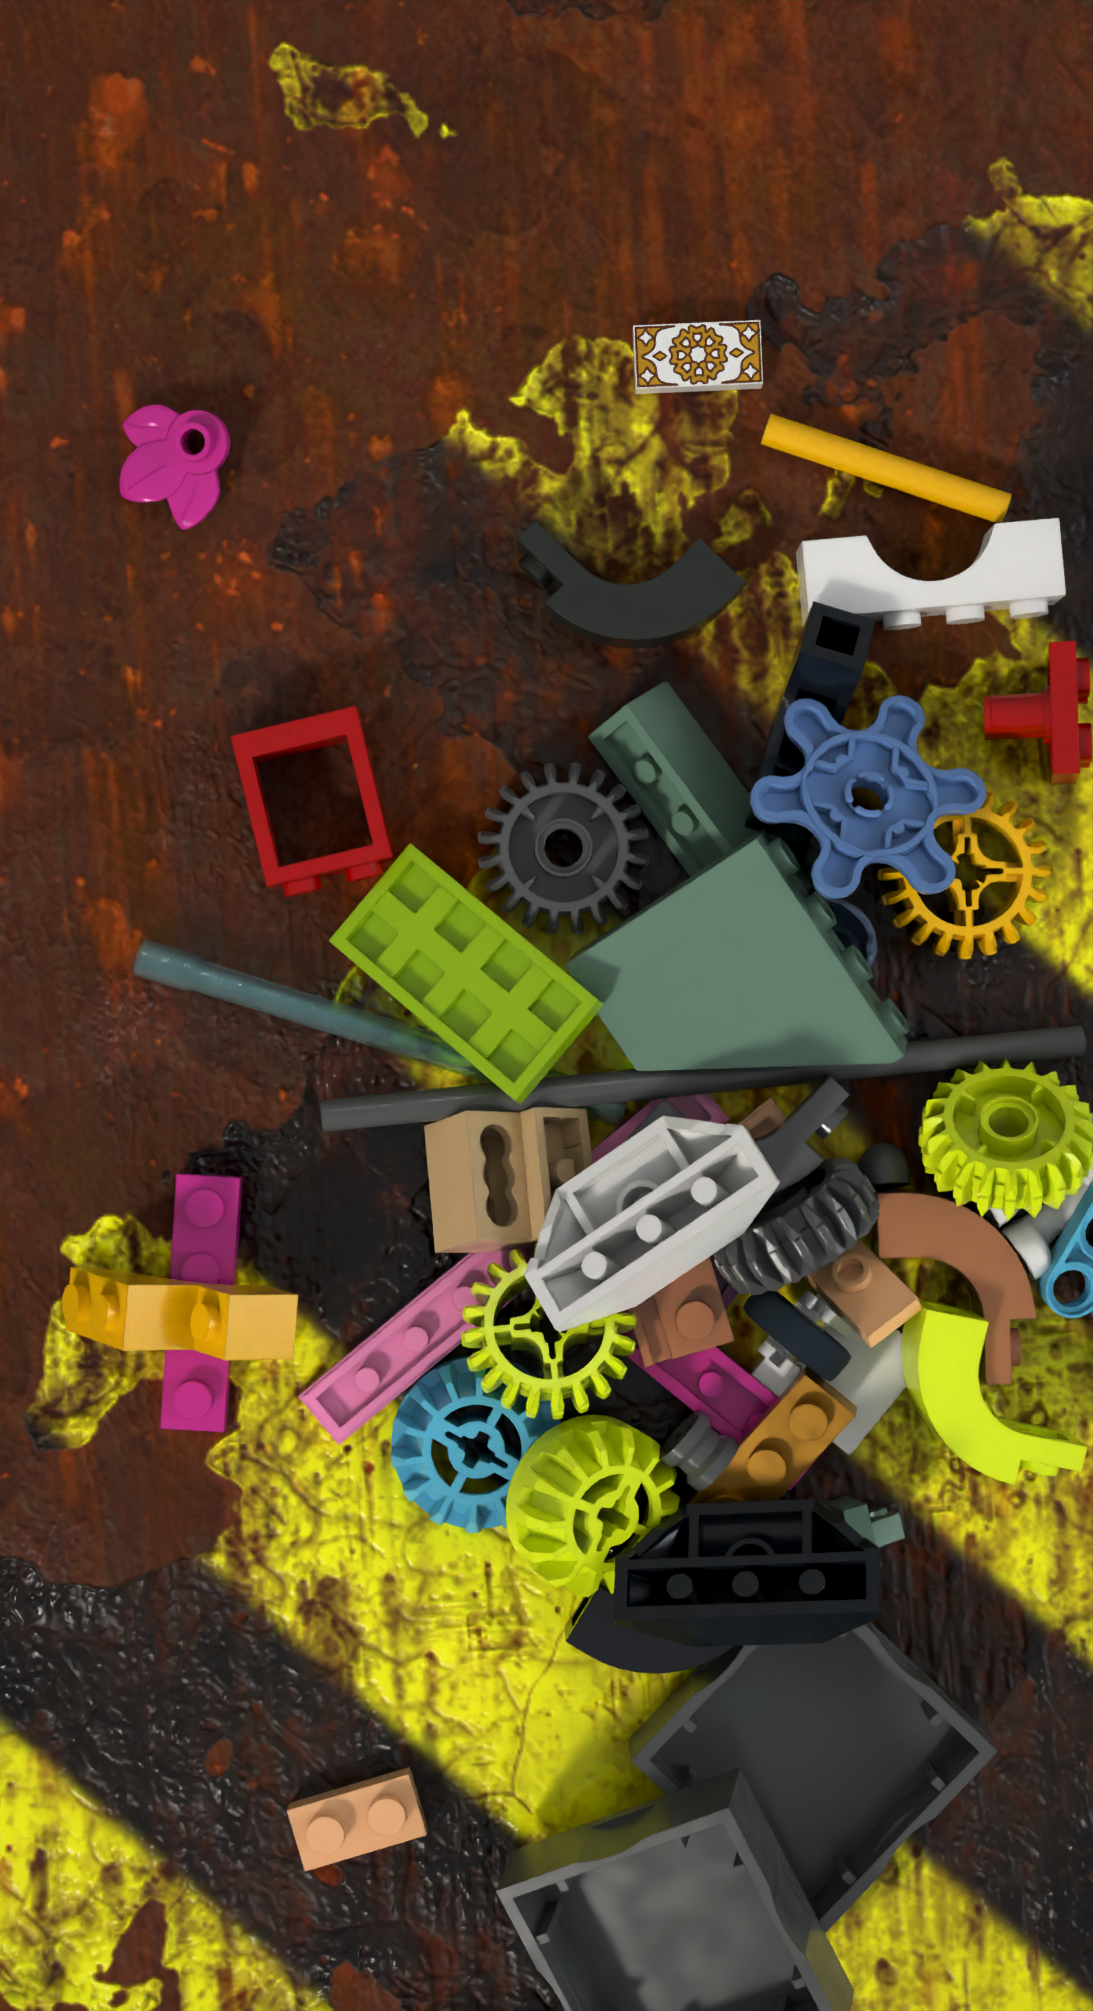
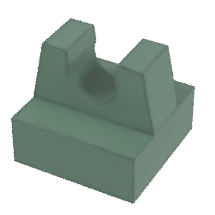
[824,1495,905,1567]

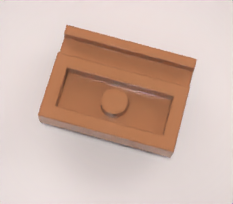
[628,1257,735,1368]

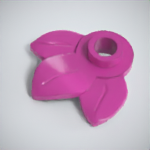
[119,405,230,530]

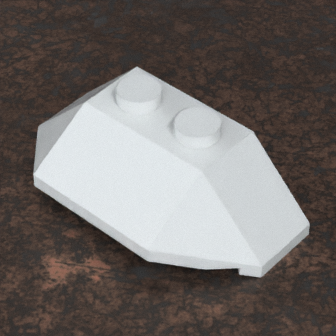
[524,1116,780,1332]

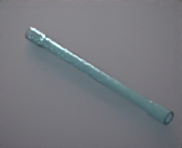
[133,939,627,1127]

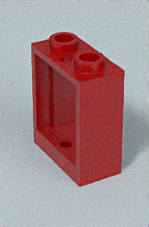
[230,706,396,898]

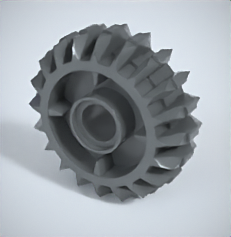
[478,763,649,935]
[713,1158,880,1295]

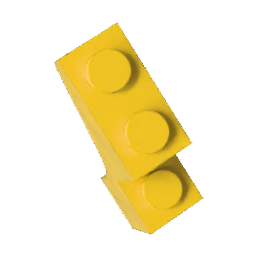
[62,1267,298,1361]

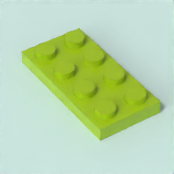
[329,843,604,1104]

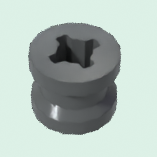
[659,1409,739,1492]

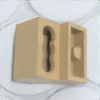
[424,1107,592,1253]

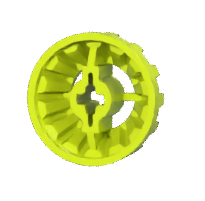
[506,1415,681,1597]

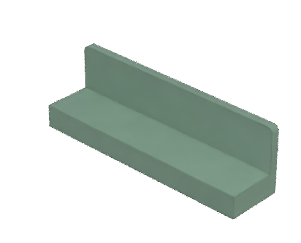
[588,682,814,891]

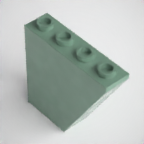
[564,828,910,1071]

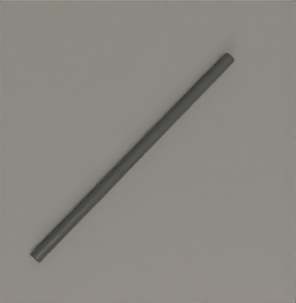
[320,1025,1086,1132]

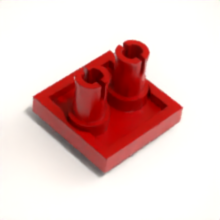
[984,641,1092,785]

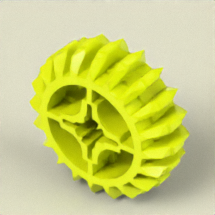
[461,1243,636,1419]

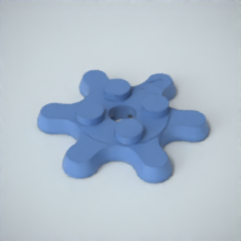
[750,695,986,900]

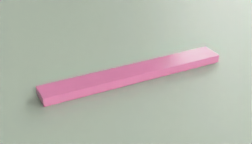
[298,1094,729,1445]

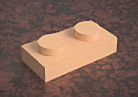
[287,1767,428,1872]

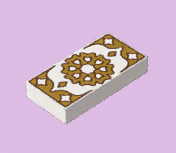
[632,320,763,394]

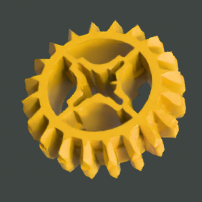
[876,789,1051,960]

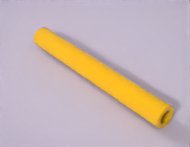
[761,414,1012,523]

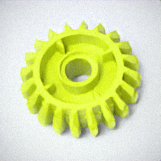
[918,1058,1093,1221]

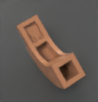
[870,1189,1036,1385]

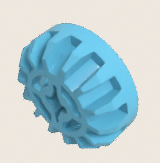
[391,1355,561,1533]

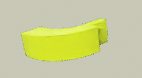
[901,1299,1087,1485]

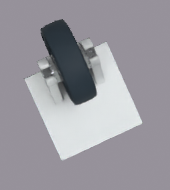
[743,1290,906,1456]

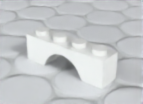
[796,518,1066,630]

